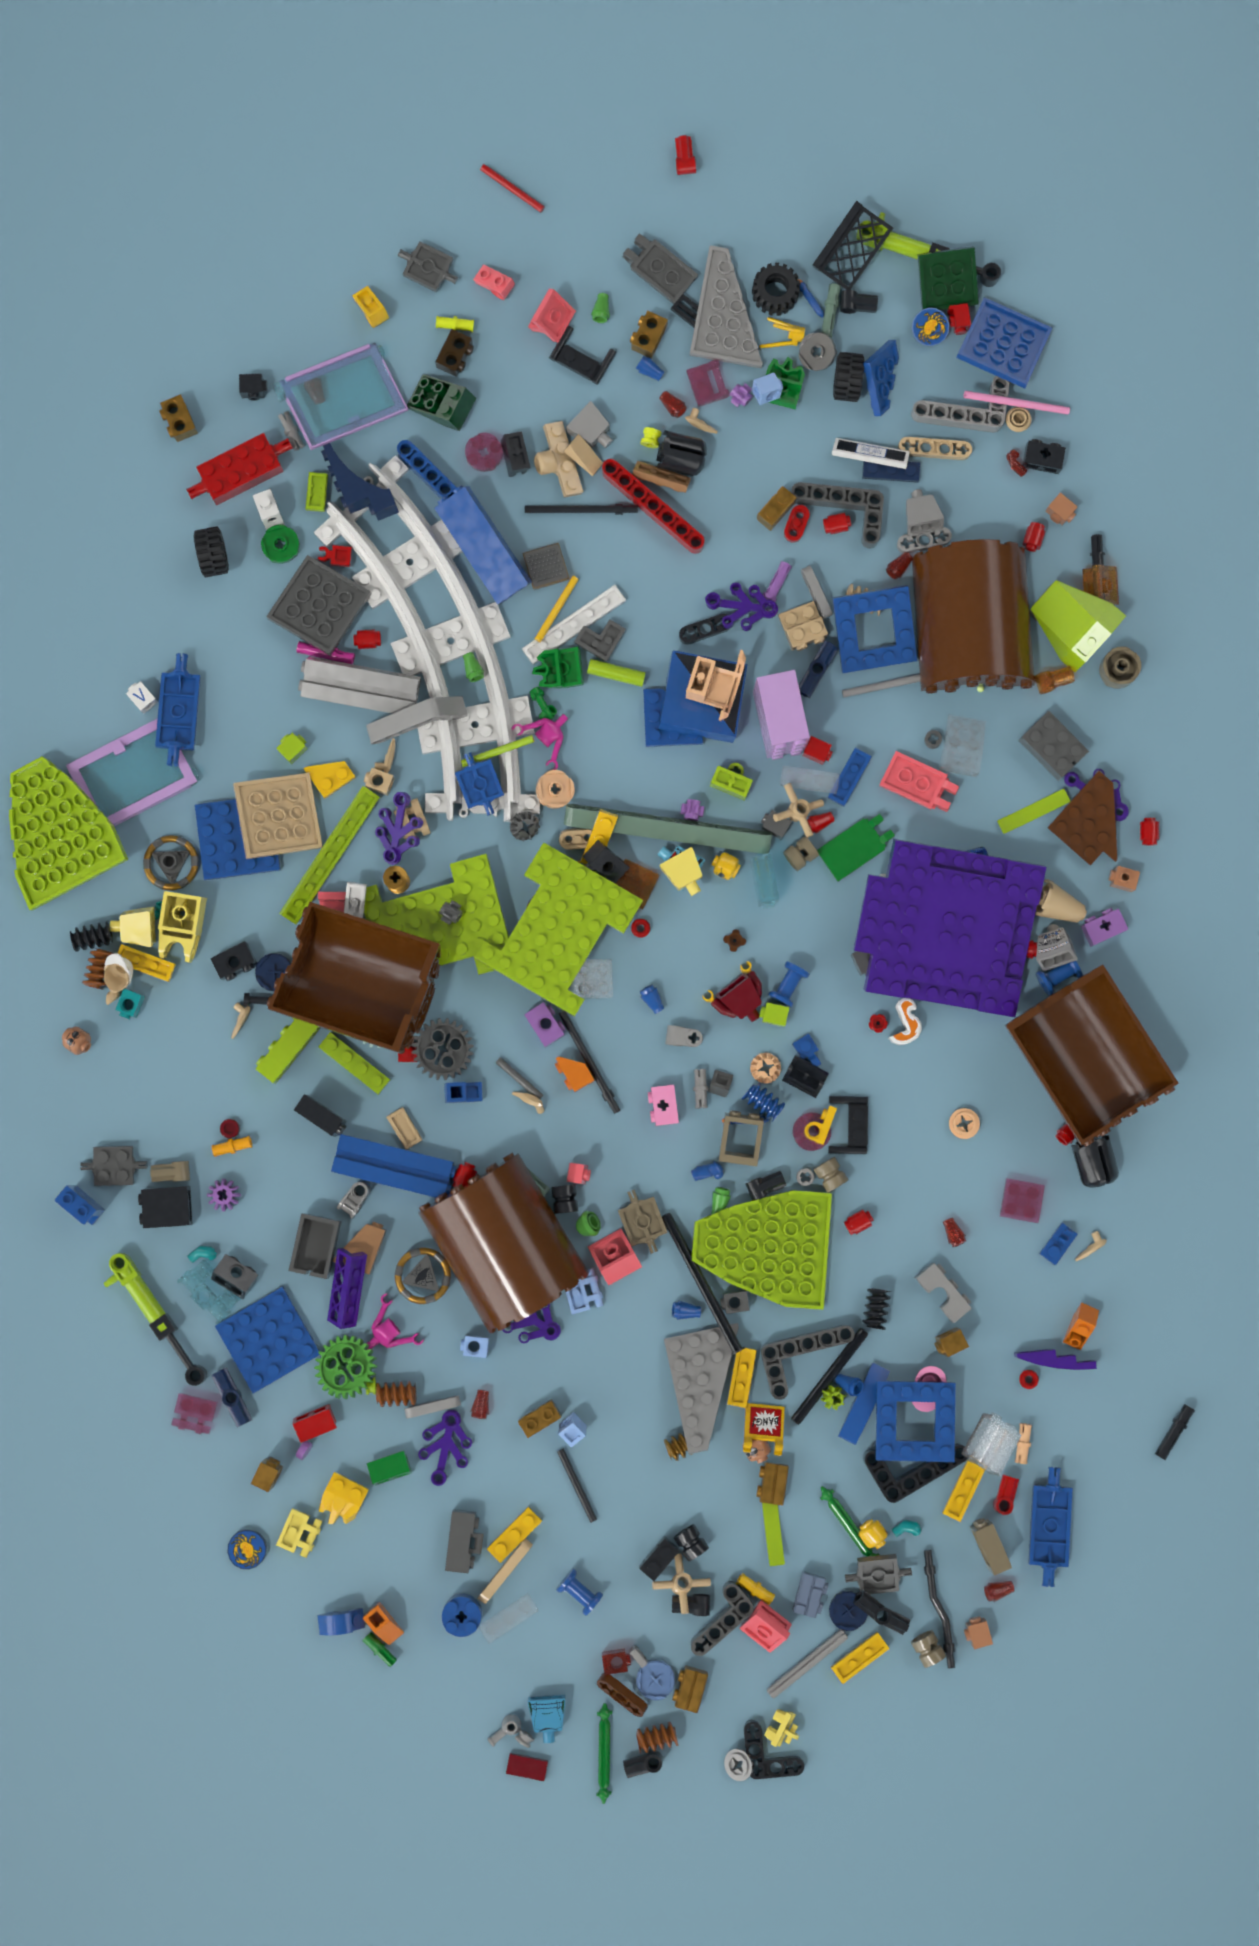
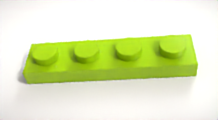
[318,1032,390,1095]

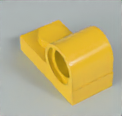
[352,286,389,328]
[804,1106,837,1145]

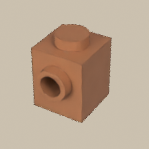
[1045,492,1077,526]
[1108,866,1140,892]
[964,1616,993,1650]

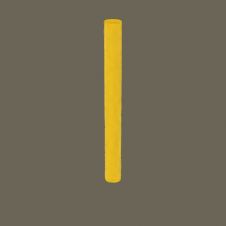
[534,576,579,643]

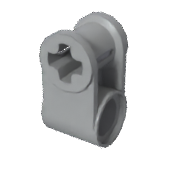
[665,1025,703,1047]
[337,1182,370,1219]

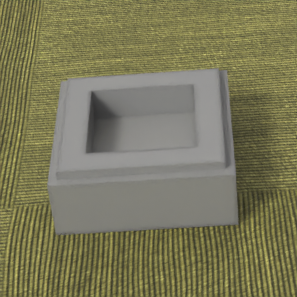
[630,1645,648,1668]

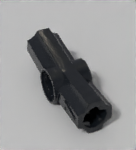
[853,1589,910,1635]

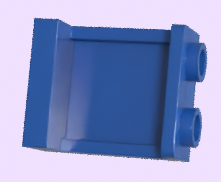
[55,1185,105,1225]

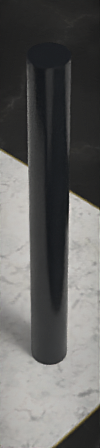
[557,1448,597,1523]

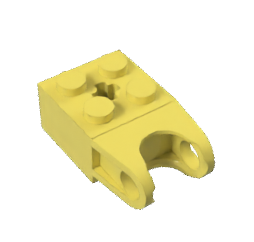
[158,891,207,963]

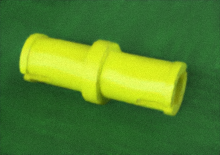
[436,316,474,332]

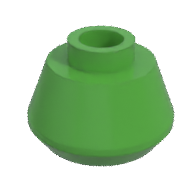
[576,1211,601,1236]

